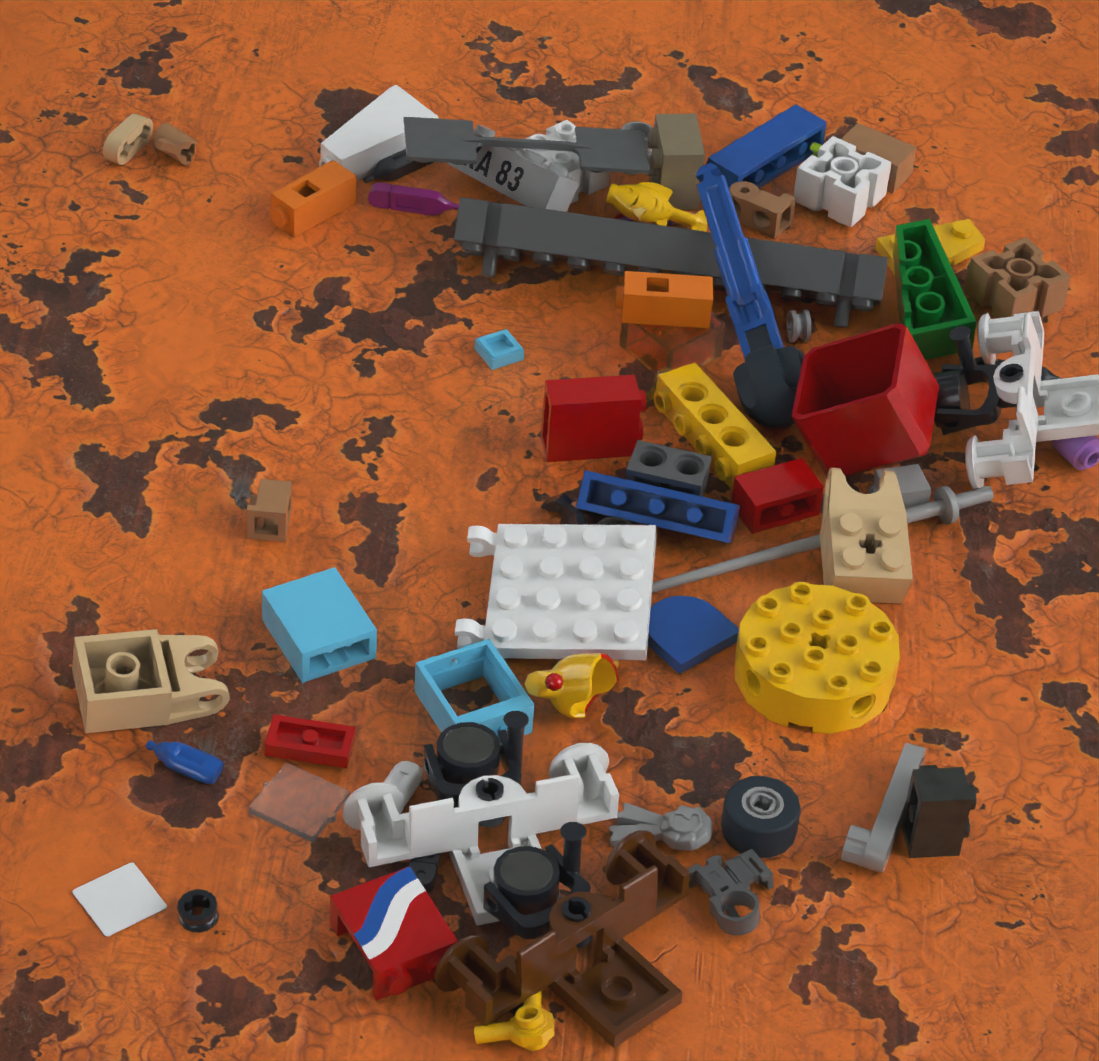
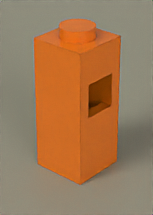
[270,160,357,237]
[615,271,713,329]

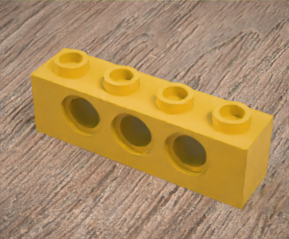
[653,362,776,491]

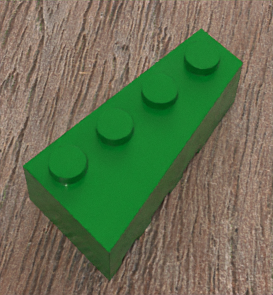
[893,219,977,360]

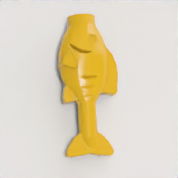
[605,182,708,232]

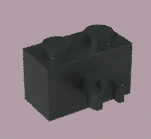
[901,765,976,858]

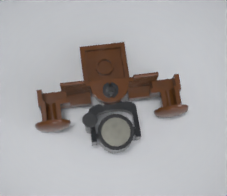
[434,822,690,1048]

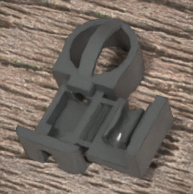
[688,849,774,935]

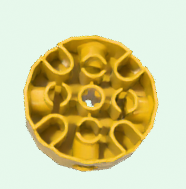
[735,582,900,734]

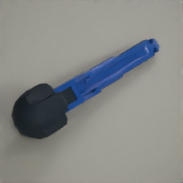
[696,163,804,429]

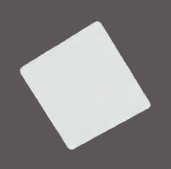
[72,862,167,937]

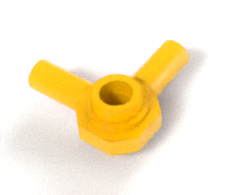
[474,991,554,1051]

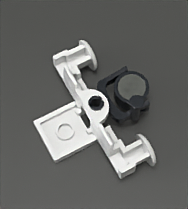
[342,711,619,926]

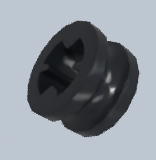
[177,889,219,933]

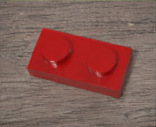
[264,714,356,769]

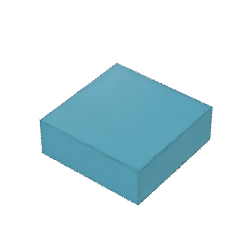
[474,329,524,370]

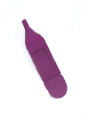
[368,183,459,216]

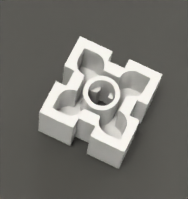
[518,120,610,204]
[793,136,891,227]

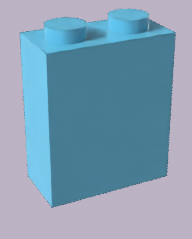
[262,567,377,683]

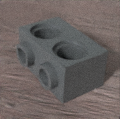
[626,440,712,497]

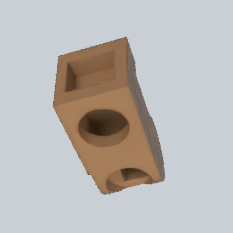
[729,181,796,239]

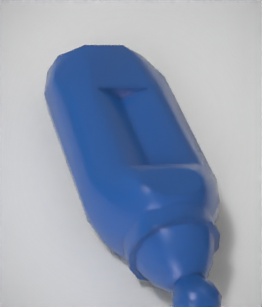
[146,740,224,784]

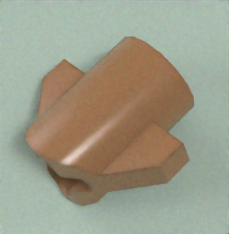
[152,123,197,165]

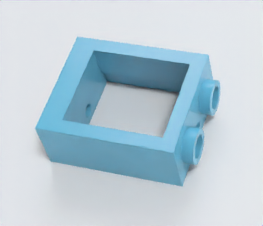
[414,639,534,735]

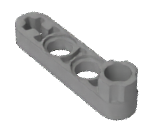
[841,742,926,873]

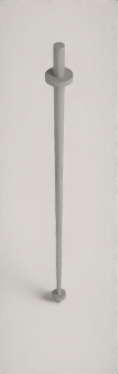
[652,486,994,593]

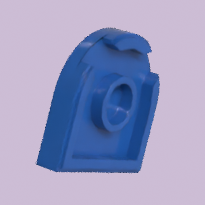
[648,596,739,674]

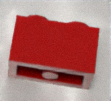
[731,458,824,534]

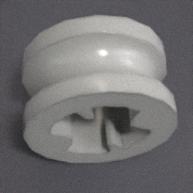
[787,310,811,342]

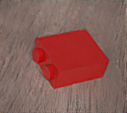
[541,374,646,462]

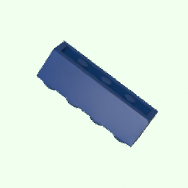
[706,104,827,189]
[576,470,741,543]

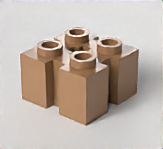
[965,237,1071,319]

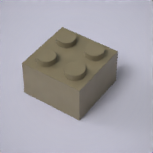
[646,114,705,210]

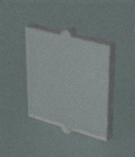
[249,762,350,843]

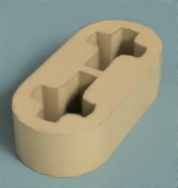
[103,113,153,165]

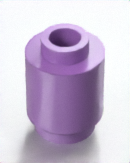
[1051,436,1099,470]

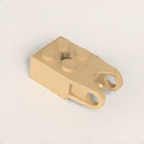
[820,468,913,604]
[72,629,230,733]

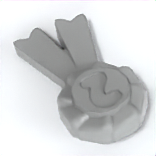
[609,803,713,851]

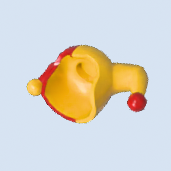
[524,653,619,718]

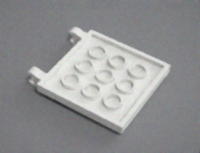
[455,524,656,660]

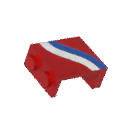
[330,866,458,1001]

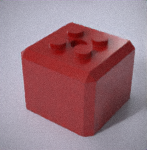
[791,323,939,477]

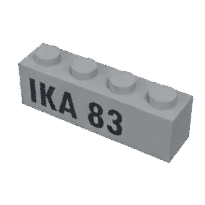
[447,124,579,212]

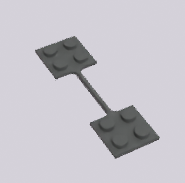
[403,117,650,175]

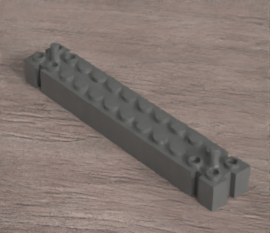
[454,197,888,328]

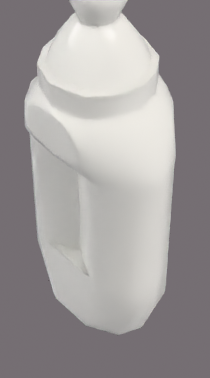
[383,761,423,806]

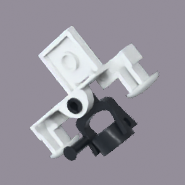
[933,311,1099,489]

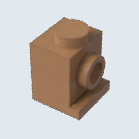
[246,479,292,542]

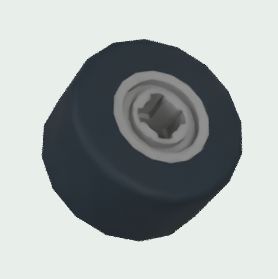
[721,776,801,858]

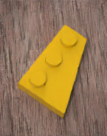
[875,219,985,275]

